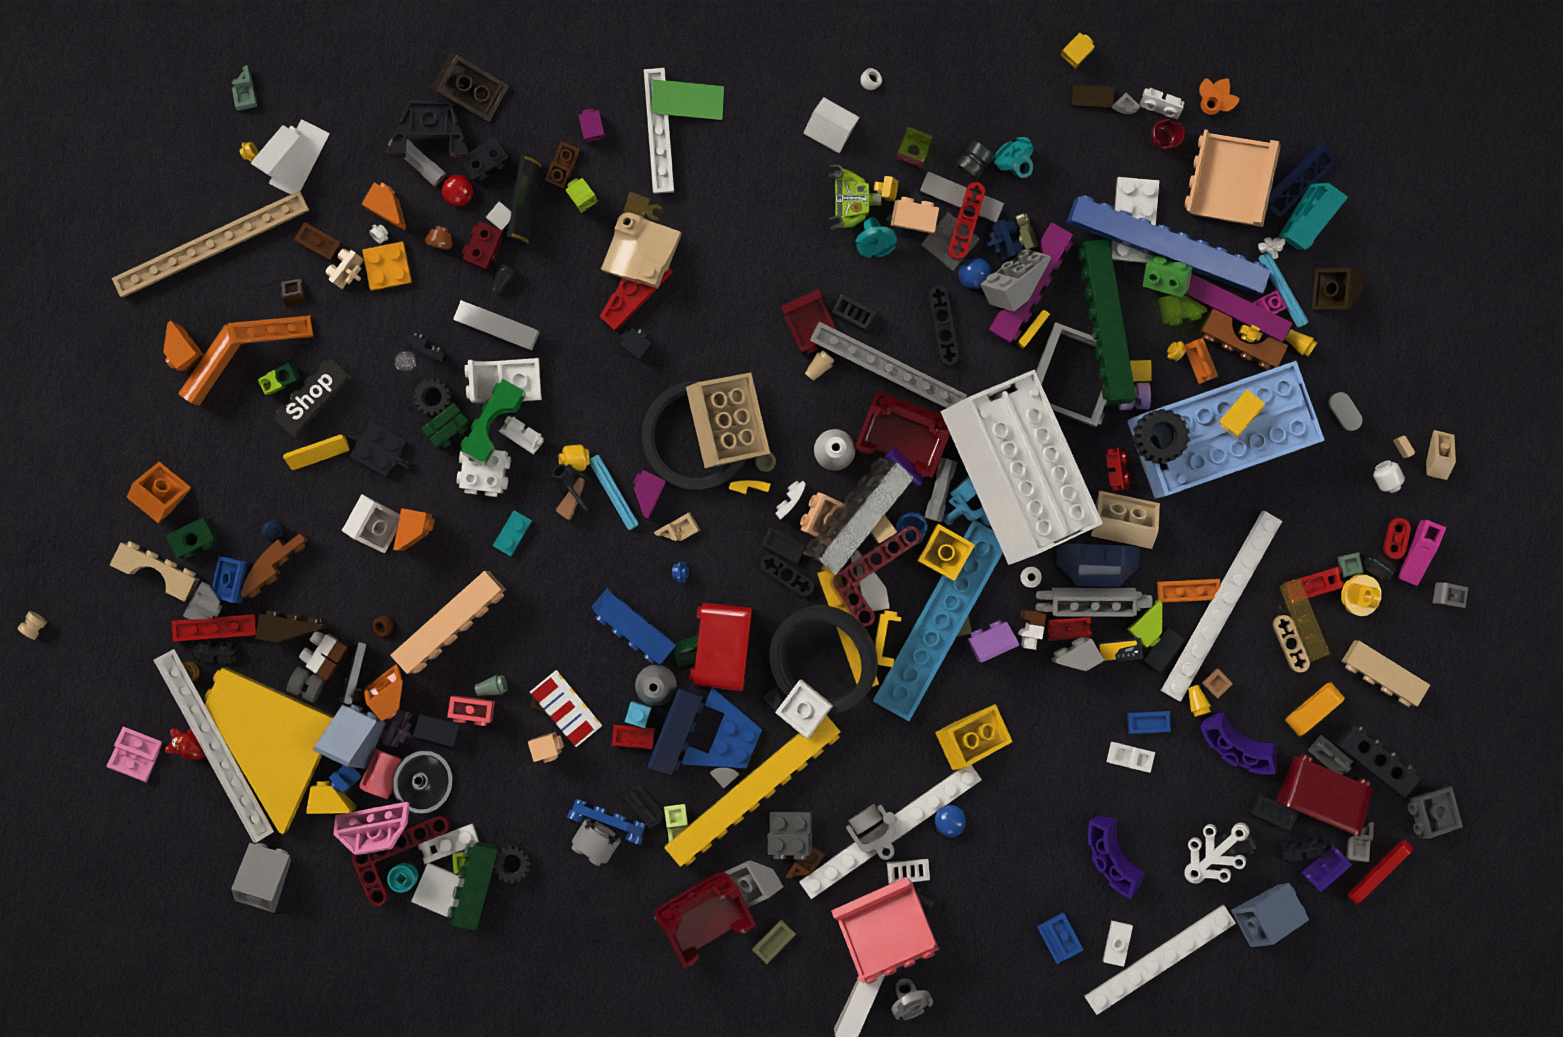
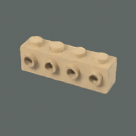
[1341,640,1430,707]

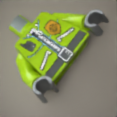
[828,165,881,230]

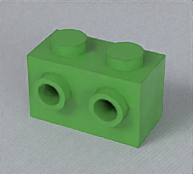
[1143,256,1193,298]

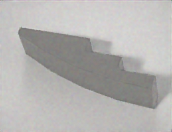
[453,301,540,350]

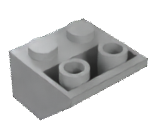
[1051,637,1104,671]

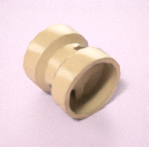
[17,611,47,640]

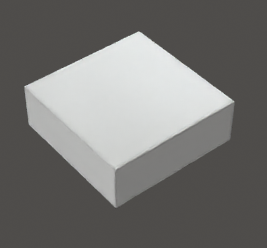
[486,202,511,231]

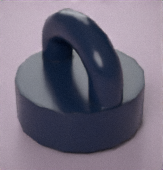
[261,520,283,542]

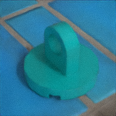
[994,137,1034,178]
[856,217,897,258]

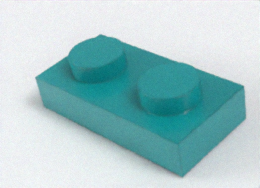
[493,510,532,556]

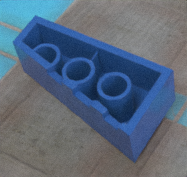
[592,588,676,665]

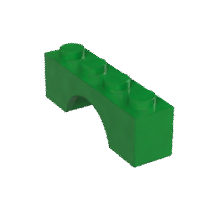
[460,379,526,466]

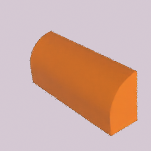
[178,325,241,405]

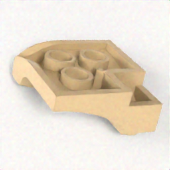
[601,213,682,289]

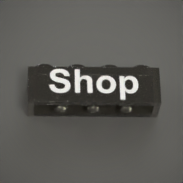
[274,358,352,437]

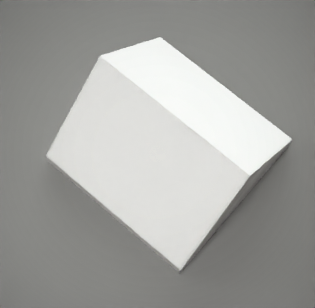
[803,97,859,153]

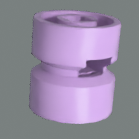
[1118,383,1151,410]

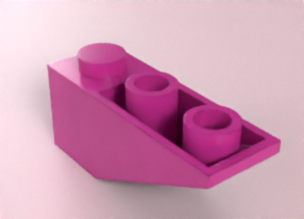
[1398,520,1446,586]

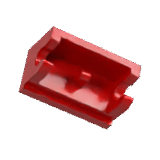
[1046,617,1091,641]

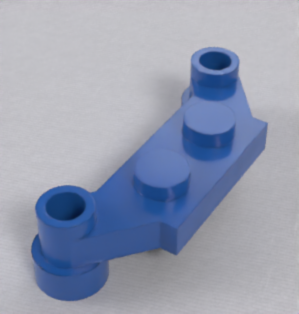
[567,799,646,845]

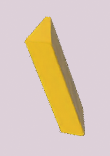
[283,434,350,470]

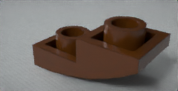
[545,141,581,188]

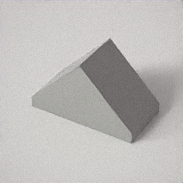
[1433,583,1468,608]

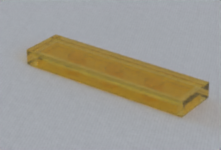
[1279,578,1330,662]

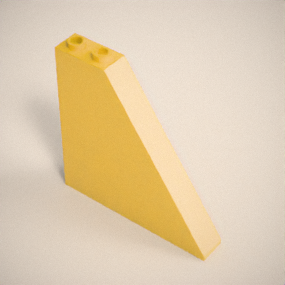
[204,667,334,834]

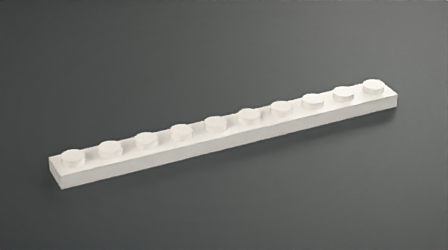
[1161,511,1282,702]
[154,649,274,843]
[799,765,981,899]

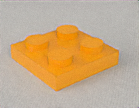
[363,242,412,291]

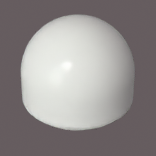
[860,68,882,90]

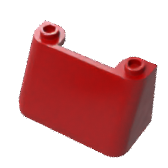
[690,602,752,691]

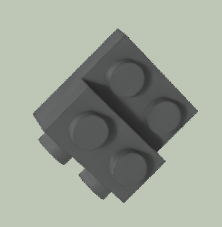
[1408,787,1463,838]
[768,811,812,859]

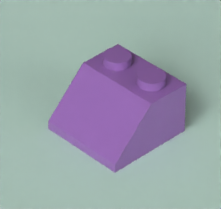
[968,620,1019,663]

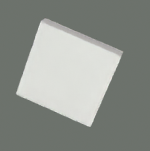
[775,679,833,739]
[411,863,460,917]

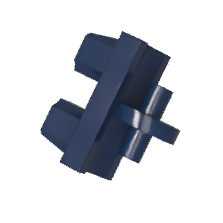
[986,219,1023,261]

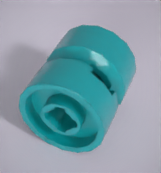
[387,862,419,893]

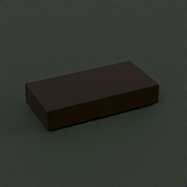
[1071,85,1114,109]

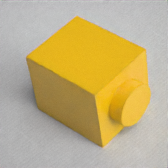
[1060,33,1095,69]

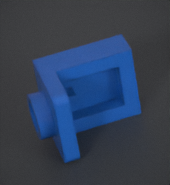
[329,765,362,793]

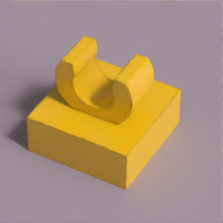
[874,176,899,201]

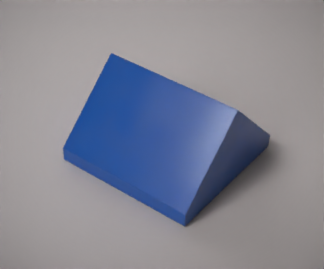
[212,556,251,603]

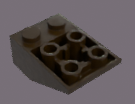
[255,610,329,642]

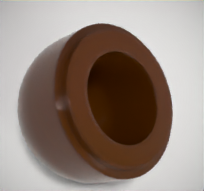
[373,616,394,637]

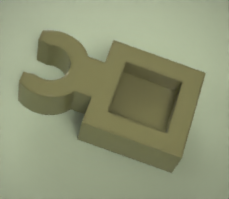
[1016,213,1039,250]

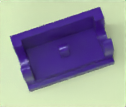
[1301,845,1352,892]

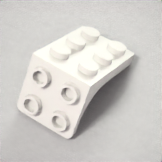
[465,358,542,405]

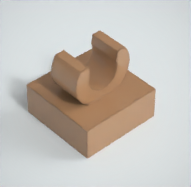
[1202,669,1233,698]

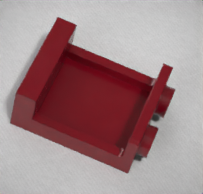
[781,289,836,355]

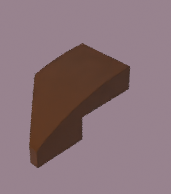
[786,845,825,878]

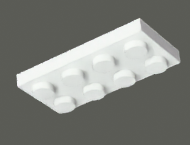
[1111,177,1159,263]

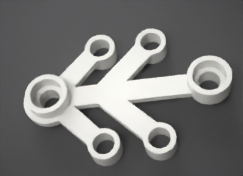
[1185,823,1249,883]

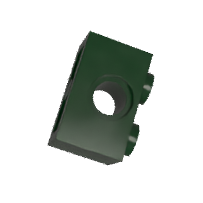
[166,517,218,560]

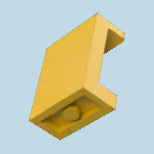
[874,610,901,667]

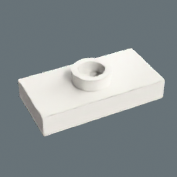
[1103,920,1133,967]

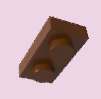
[294,222,342,261]

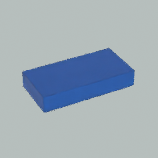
[1127,711,1171,734]

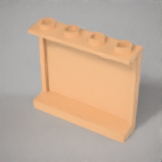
[1185,130,1281,227]

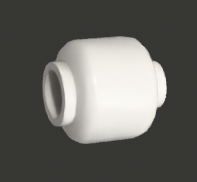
[1373,461,1405,493]

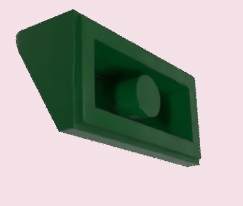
[672,636,698,668]

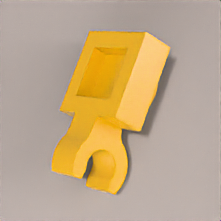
[1237,325,1263,344]

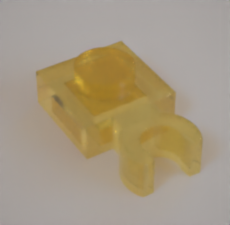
[623,192,662,220]

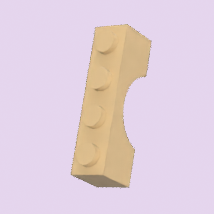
[110,541,200,601]

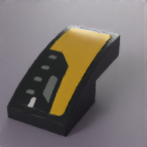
[1097,638,1143,663]

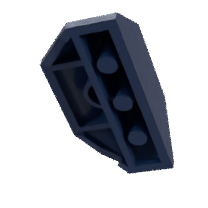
[1056,544,1140,587]

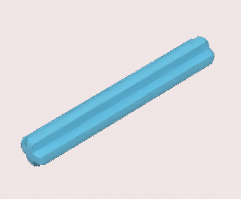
[1259,252,1308,328]
[590,455,639,530]

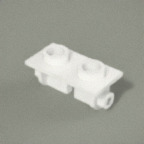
[1139,88,1184,119]
[499,416,544,454]

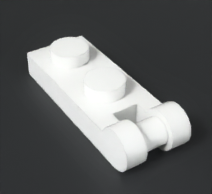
[418,823,480,864]

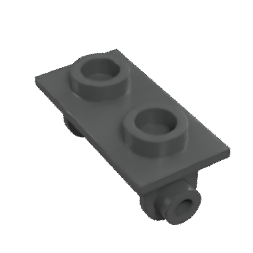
[1308,735,1353,775]

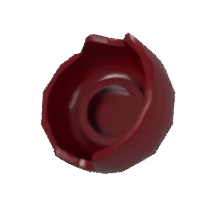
[1151,119,1185,151]

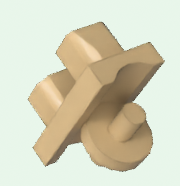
[326,249,364,289]

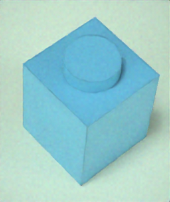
[625,701,652,728]

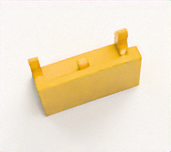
[1219,389,1265,440]

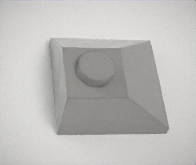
[724,860,783,907]

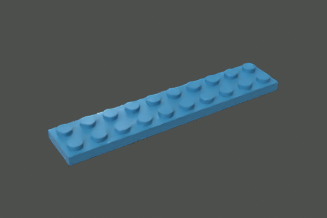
[873,521,1003,721]

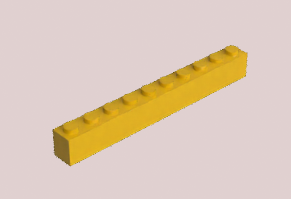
[664,715,840,867]

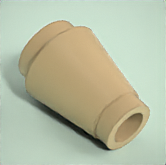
[805,350,835,381]

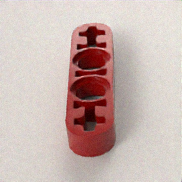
[948,182,985,261]
[1348,840,1413,904]

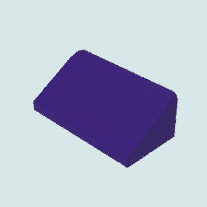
[884,447,923,486]

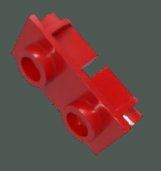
[1106,448,1131,491]

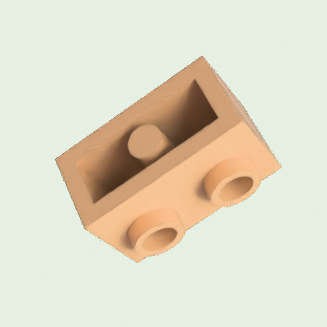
[891,197,939,234]
[528,732,564,763]

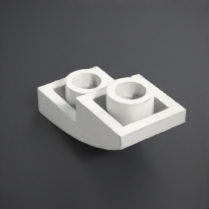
[775,481,806,520]

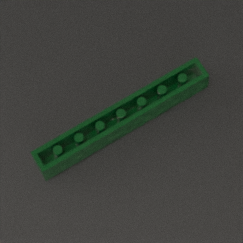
[1078,239,1136,406]

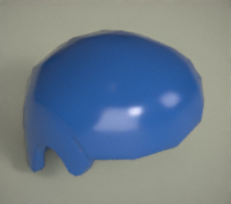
[958,258,992,289]
[895,512,928,545]
[935,805,966,837]

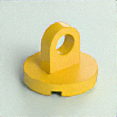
[1341,574,1381,616]

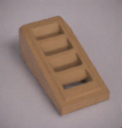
[556,477,585,521]

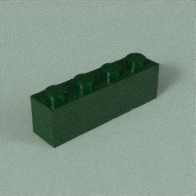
[447,840,498,930]

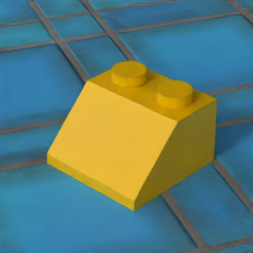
[917,524,975,581]

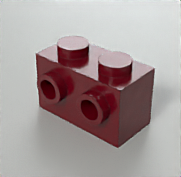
[462,221,505,271]

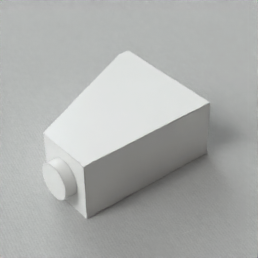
[251,125,304,181]

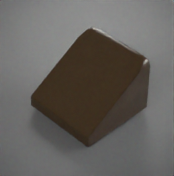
[281,278,306,307]

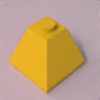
[307,781,356,814]

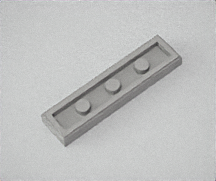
[920,172,1004,223]

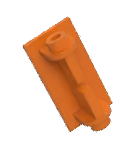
[1184,338,1218,384]

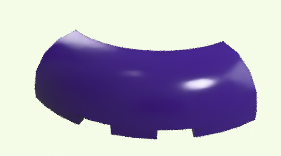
[1201,712,1277,774]
[1088,816,1145,899]

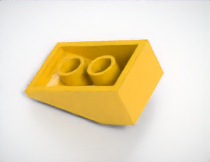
[935,704,1012,770]

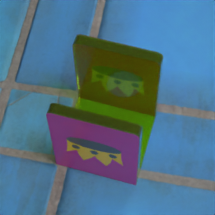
[896,127,933,168]

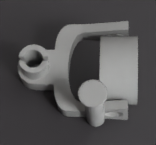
[846,804,896,860]

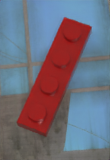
[172,614,257,642]

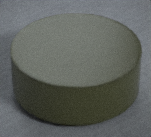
[755,452,776,472]

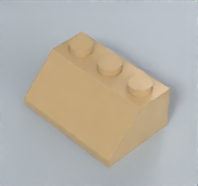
[1091,491,1160,549]

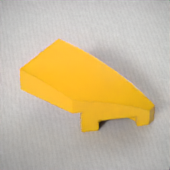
[729,481,770,494]

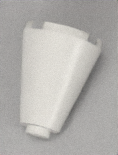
[814,429,855,471]

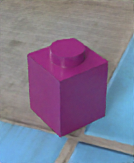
[579,109,605,143]

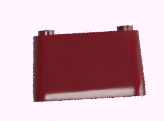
[855,393,950,477]
[1276,754,1374,837]
[654,872,756,968]

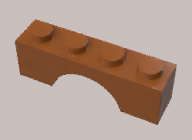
[1199,309,1288,370]

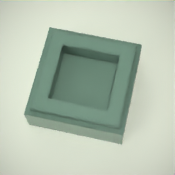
[1337,552,1364,577]

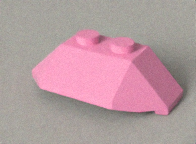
[333,802,409,855]

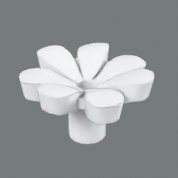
[1258,237,1285,259]

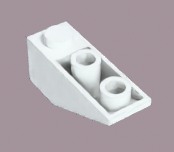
[851,550,889,611]

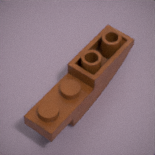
[241,534,309,598]

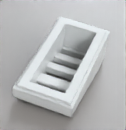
[887,859,930,884]

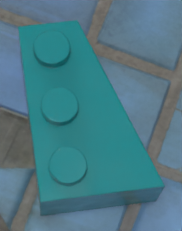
[1278,183,1348,250]

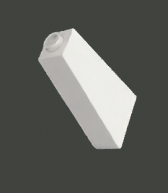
[834,974,885,1037]

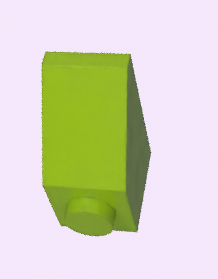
[566,178,598,213]
[1127,600,1162,647]

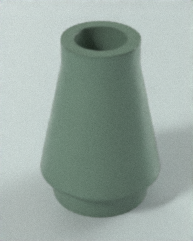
[475,675,507,696]

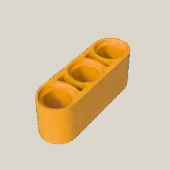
[1285,682,1345,736]

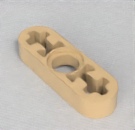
[1273,615,1310,672]

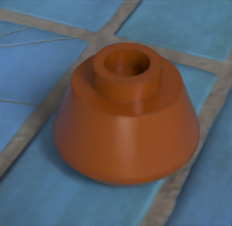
[425,226,453,250]

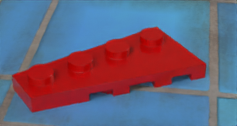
[600,268,673,332]

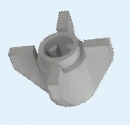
[183,582,222,620]

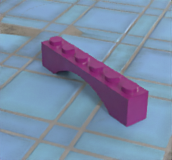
[988,222,1073,344]

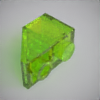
[1158,295,1207,326]

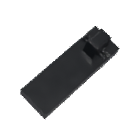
[337,639,366,704]

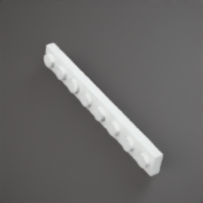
[1085,905,1236,1015]

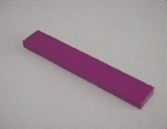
[1184,274,1292,342]

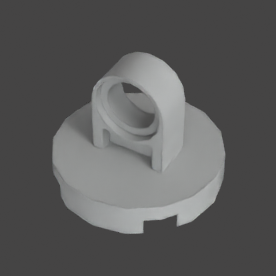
[892,978,933,1020]

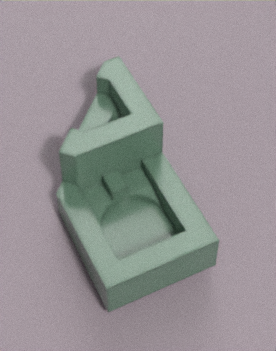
[232,65,257,111]

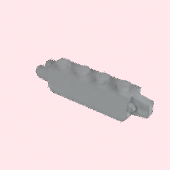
[1036,588,1152,616]

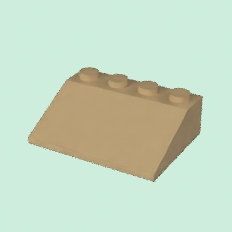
[686,373,770,468]

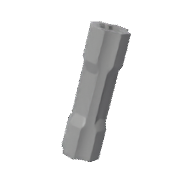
[388,139,446,187]
[924,458,957,522]

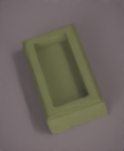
[752,919,796,964]

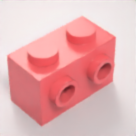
[448,696,495,726]
[359,748,402,799]

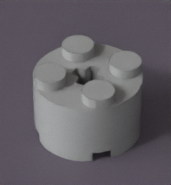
[571,818,621,866]

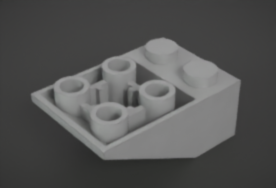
[980,249,1051,311]

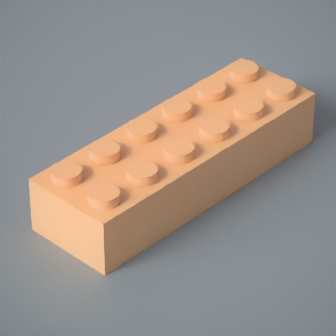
[390,571,506,674]

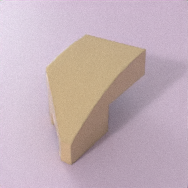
[654,512,700,541]

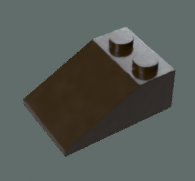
[431,53,509,122]

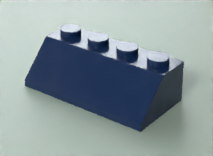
[647,687,705,775]

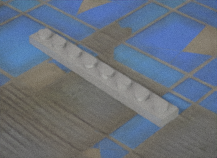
[810,322,967,408]

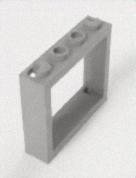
[1036,322,1107,427]

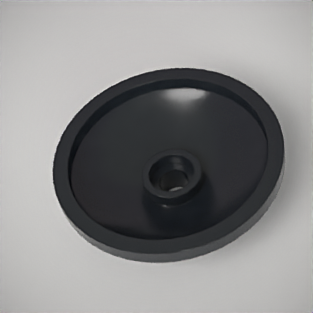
[392,750,452,813]

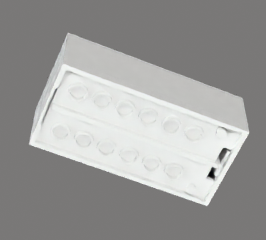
[941,370,1103,565]

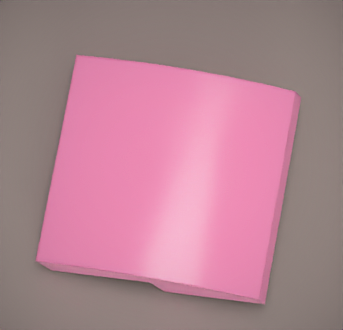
[107,727,162,783]

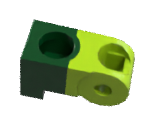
[258,363,303,395]

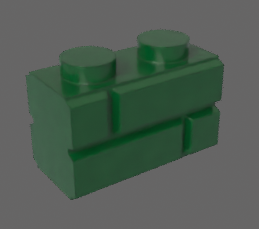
[421,403,471,449]

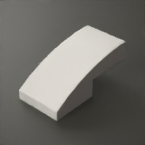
[1106,742,1155,773]

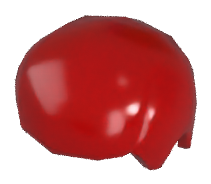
[442,174,473,207]

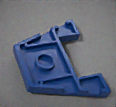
[682,688,762,768]

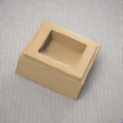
[1393,436,1415,458]

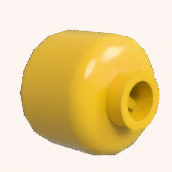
[558,444,590,471]

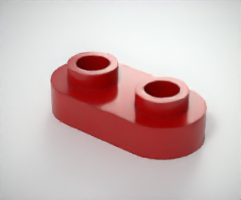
[1383,518,1411,559]

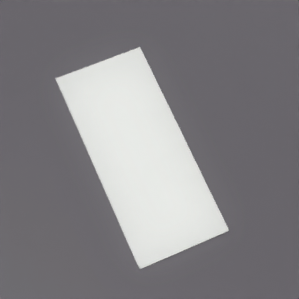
[269,119,330,194]

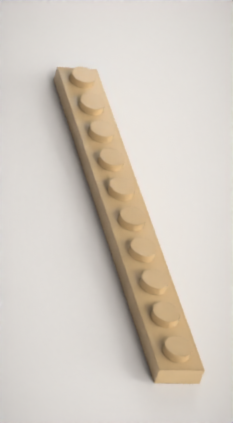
[112,191,310,298]

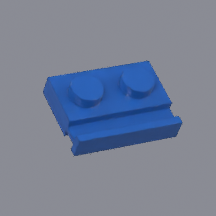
[1037,912,1083,964]

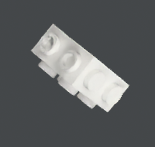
[457,450,511,497]

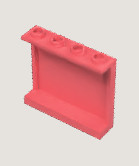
[832,877,939,984]

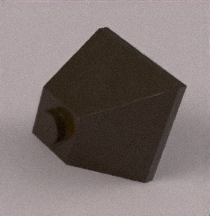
[1312,268,1365,310]

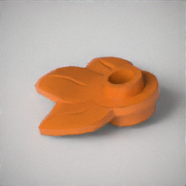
[1199,78,1239,115]

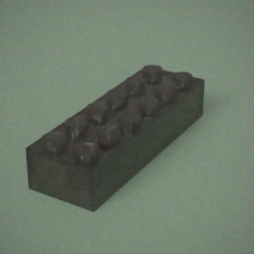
[803,458,914,575]

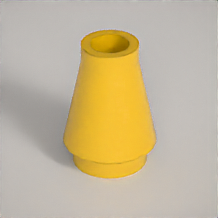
[1284,329,1317,356]
[1188,685,1211,717]

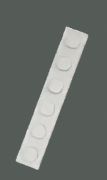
[644,68,674,194]

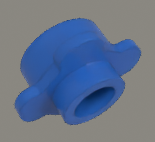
[672,562,689,583]

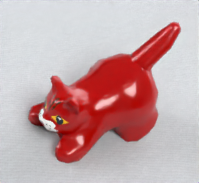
[165,728,206,760]

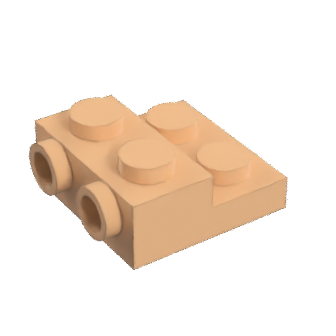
[800,492,858,548]

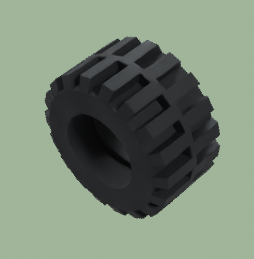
[1132,409,1190,464]

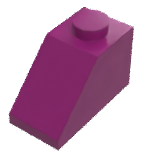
[633,470,666,519]

